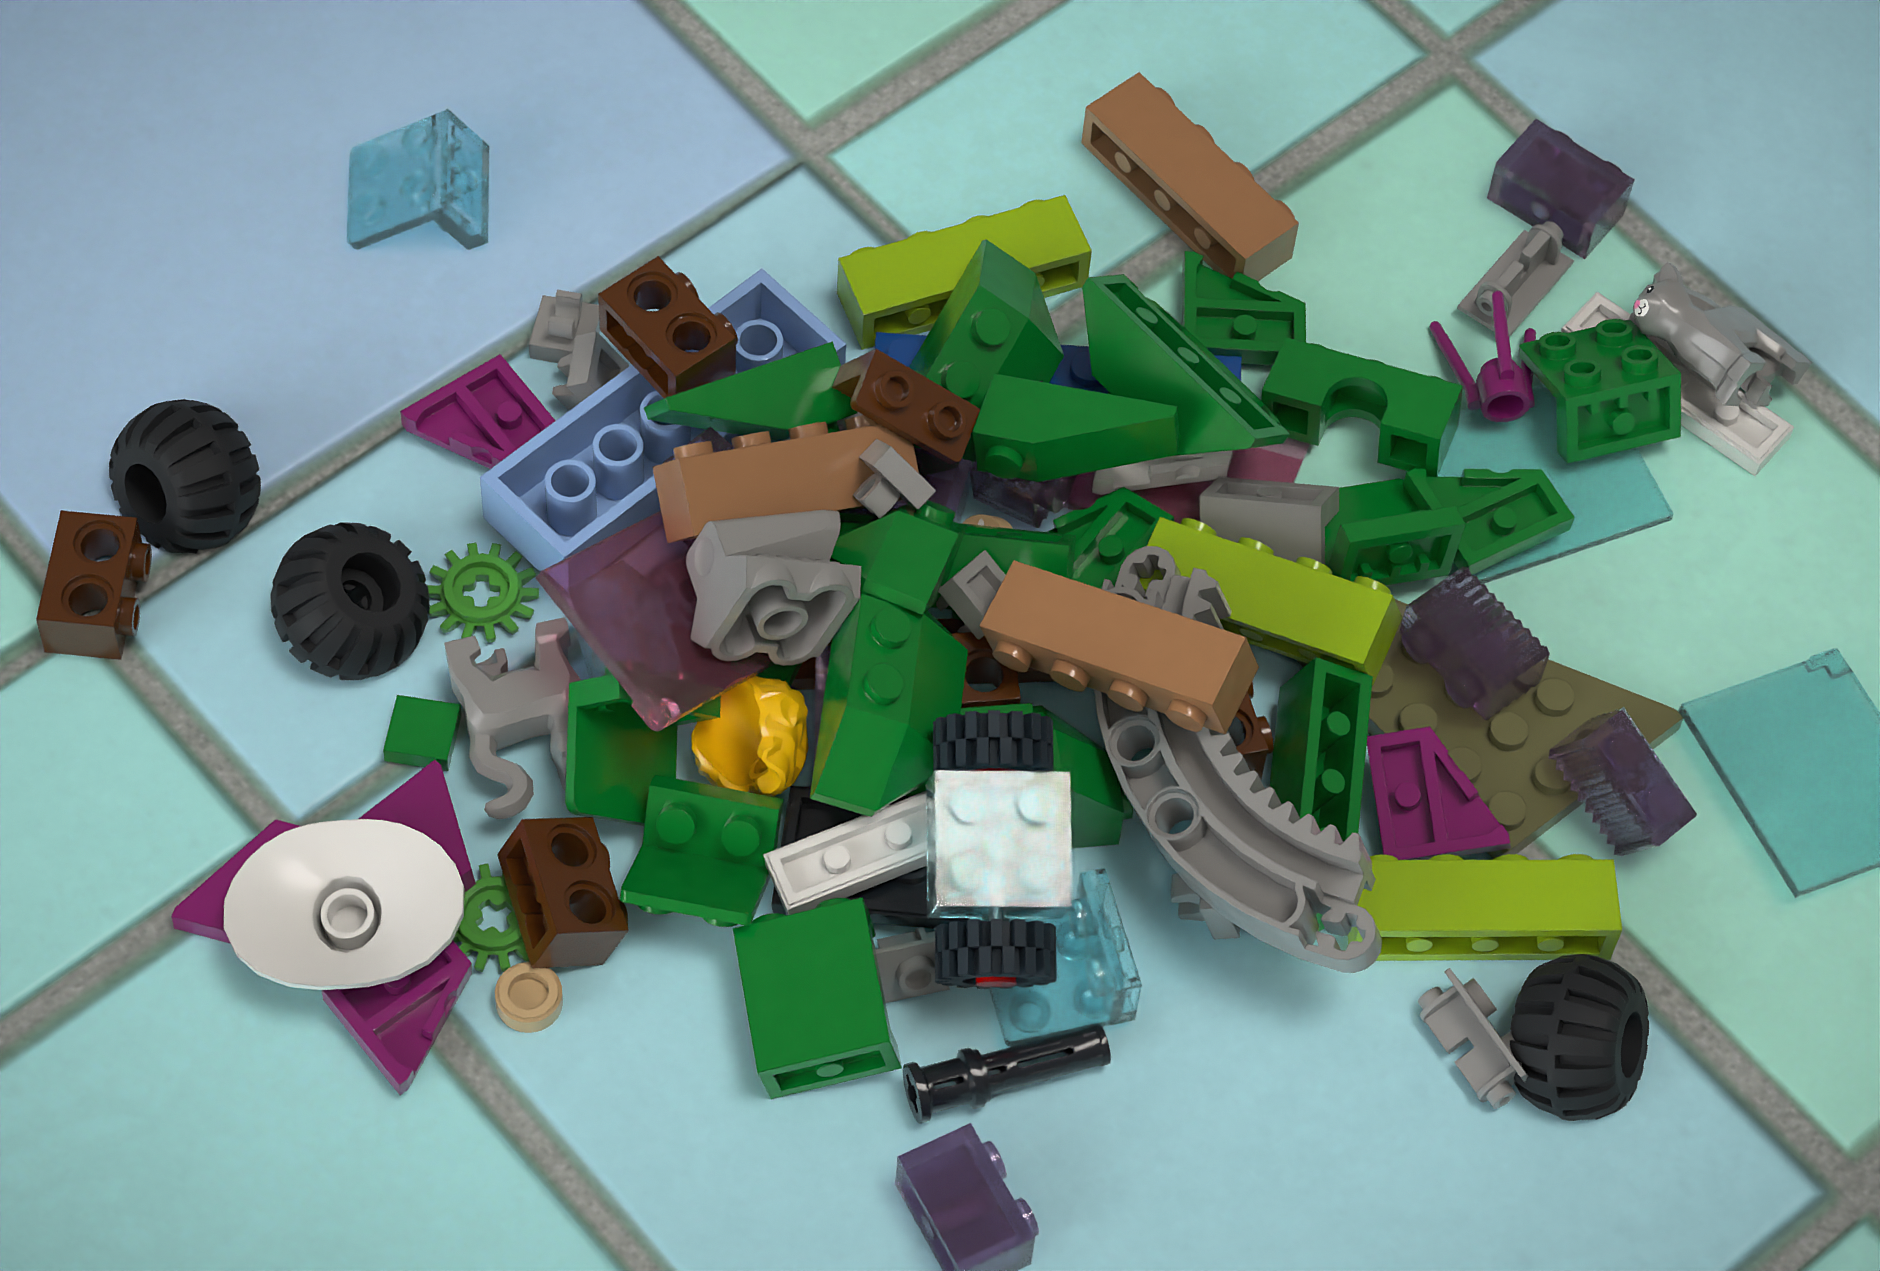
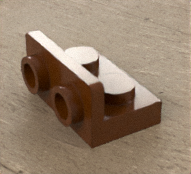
[832,349,980,464]

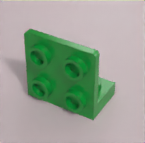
[1519,319,1681,464]
[1325,478,1466,586]
[620,775,784,927]

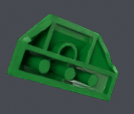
[909,239,1064,478]
[1082,274,1290,456]
[810,591,968,817]

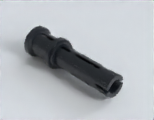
[903,1023,1111,1123]

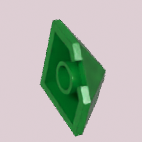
[830,500,967,615]
[1032,705,1133,850]

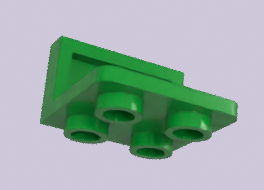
[565,665,721,826]

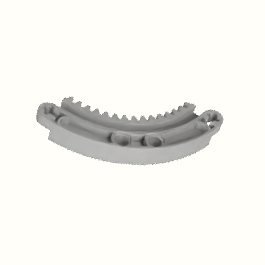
[1094,546,1382,973]

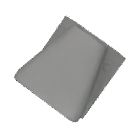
[686,510,861,666]

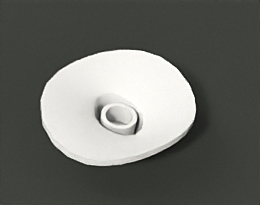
[224,819,465,990]

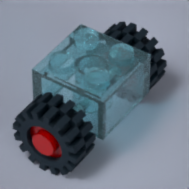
[926,710,1072,989]

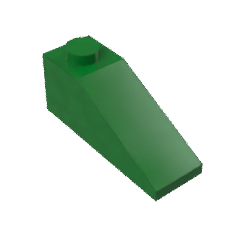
[644,341,858,441]
[972,373,1180,482]

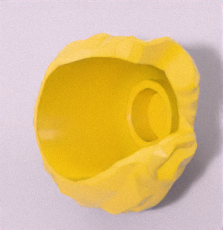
[691,675,809,797]

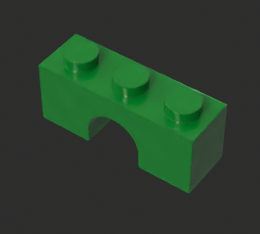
[1261,337,1463,477]

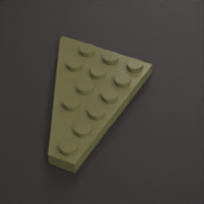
[1297,599,1684,859]

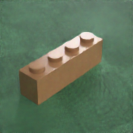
[1081,72,1299,281]
[652,415,919,543]
[979,560,1259,734]

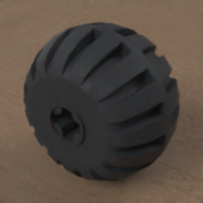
[109,399,261,554]
[270,522,430,680]
[1510,954,1649,1121]

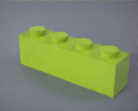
[837,195,1092,350]
[1139,517,1402,686]
[1347,854,1622,961]

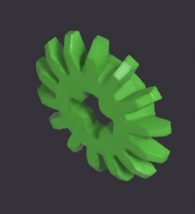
[428,542,539,643]
[453,863,529,972]

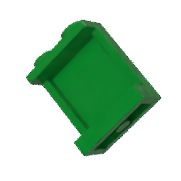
[733,897,902,1099]

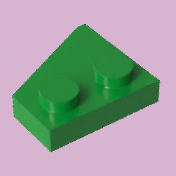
[1182,251,1306,365]
[1402,468,1575,578]
[1047,487,1175,589]

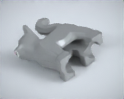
[1628,262,1812,406]
[444,617,581,820]

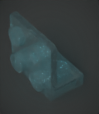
[347,109,490,250]
[989,868,1142,1047]

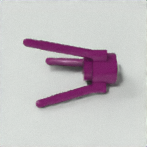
[1429,290,1536,422]

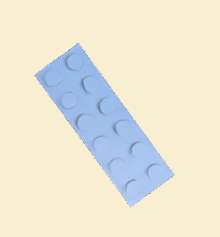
[480,268,846,597]

